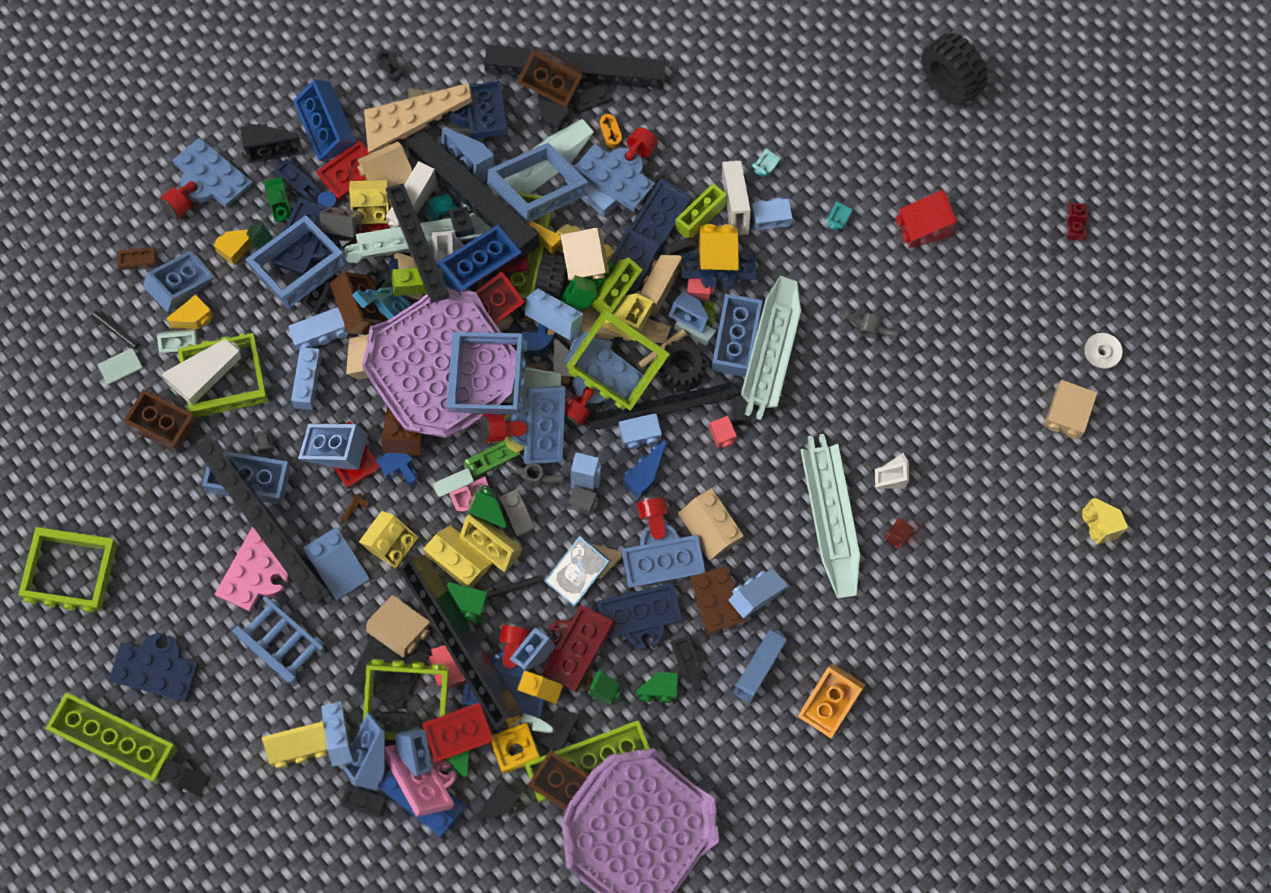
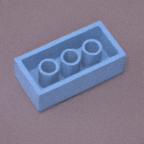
[711,293,762,377]
[202,451,291,505]

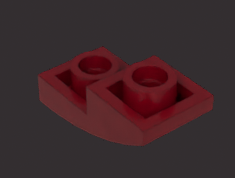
[1066,202,1088,241]

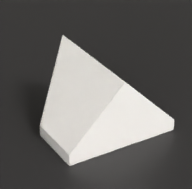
[430,231,464,265]
[875,452,909,489]

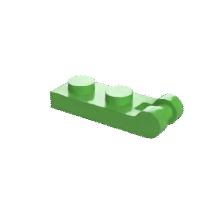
[464,441,521,479]

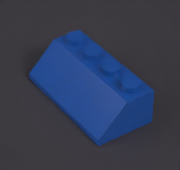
[293,79,356,161]
[437,225,522,292]
[378,769,467,839]

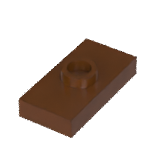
[117,247,157,271]

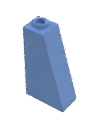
[733,629,787,704]

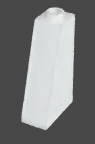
[386,161,438,228]
[722,161,750,235]
[162,339,241,406]

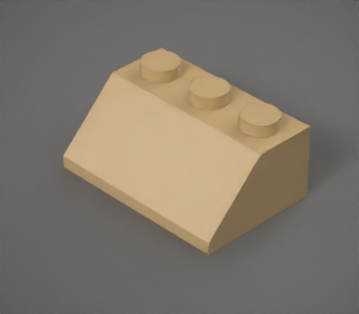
[637,255,682,317]
[678,488,743,561]

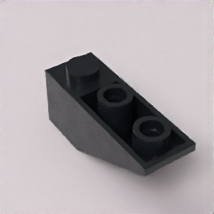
[730,396,789,426]

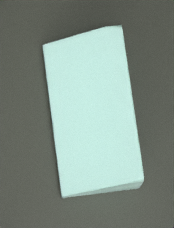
[674,321,716,346]
[157,329,198,353]
[97,348,143,385]
[432,469,473,497]

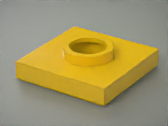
[491,722,540,774]

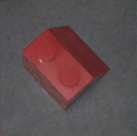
[896,190,957,249]

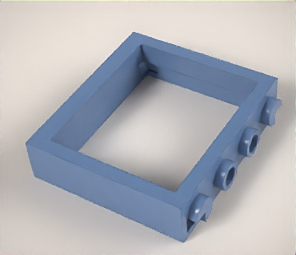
[487,143,588,223]
[246,215,348,309]
[447,332,528,415]

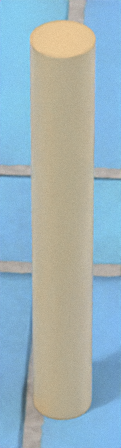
[638,329,687,369]

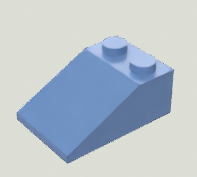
[441,127,494,183]
[143,251,215,313]
[298,424,368,469]
[303,527,370,601]
[341,713,384,790]

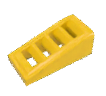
[527,222,562,254]

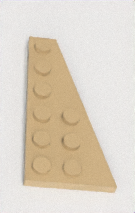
[364,83,473,154]
[547,305,671,343]

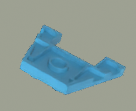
[352,287,412,320]

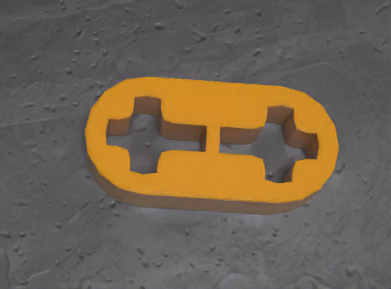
[600,114,622,148]

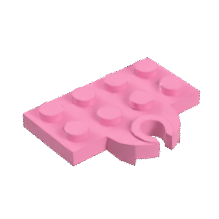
[215,527,289,612]
[384,745,456,817]

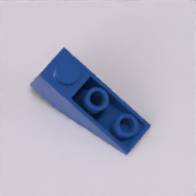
[623,440,666,500]

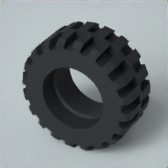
[921,33,988,105]

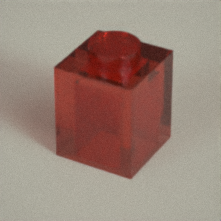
[884,517,915,549]

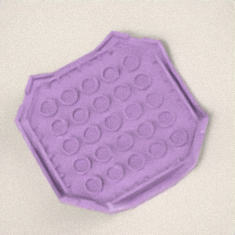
[362,287,517,438]
[562,748,719,893]

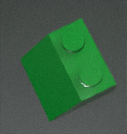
[468,484,506,528]
[447,582,488,625]

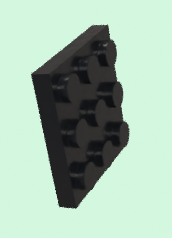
[347,636,429,710]

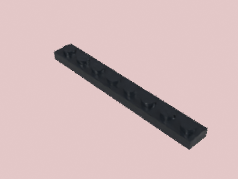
[385,184,449,303]
[587,382,738,430]

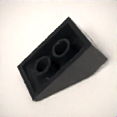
[240,124,304,164]

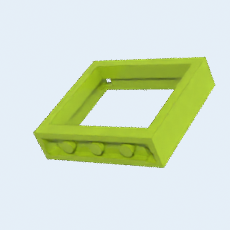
[565,309,670,411]
[178,333,268,418]
[18,527,118,613]
[363,659,450,741]

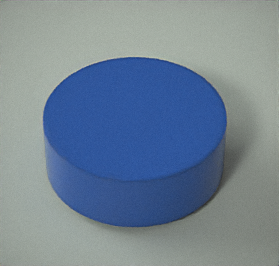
[318,191,337,208]

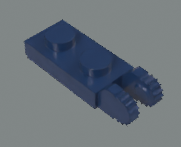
[273,159,322,202]

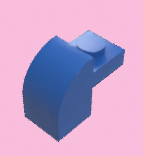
[522,323,553,357]
[376,453,418,488]

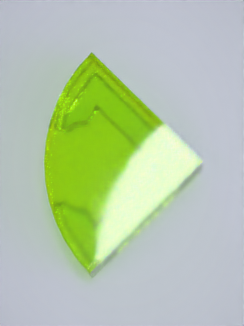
[703,300,716,326]

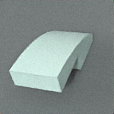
[517,713,556,733]

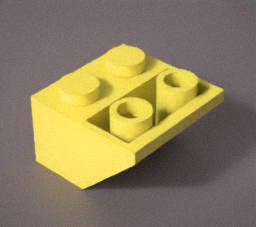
[349,180,389,224]
[602,293,653,341]
[1082,498,1128,545]
[359,511,419,569]

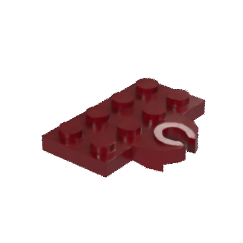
[542,605,615,693]

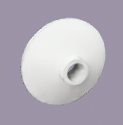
[1084,333,1122,369]

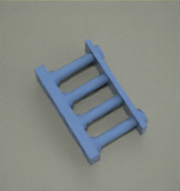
[232,596,326,687]

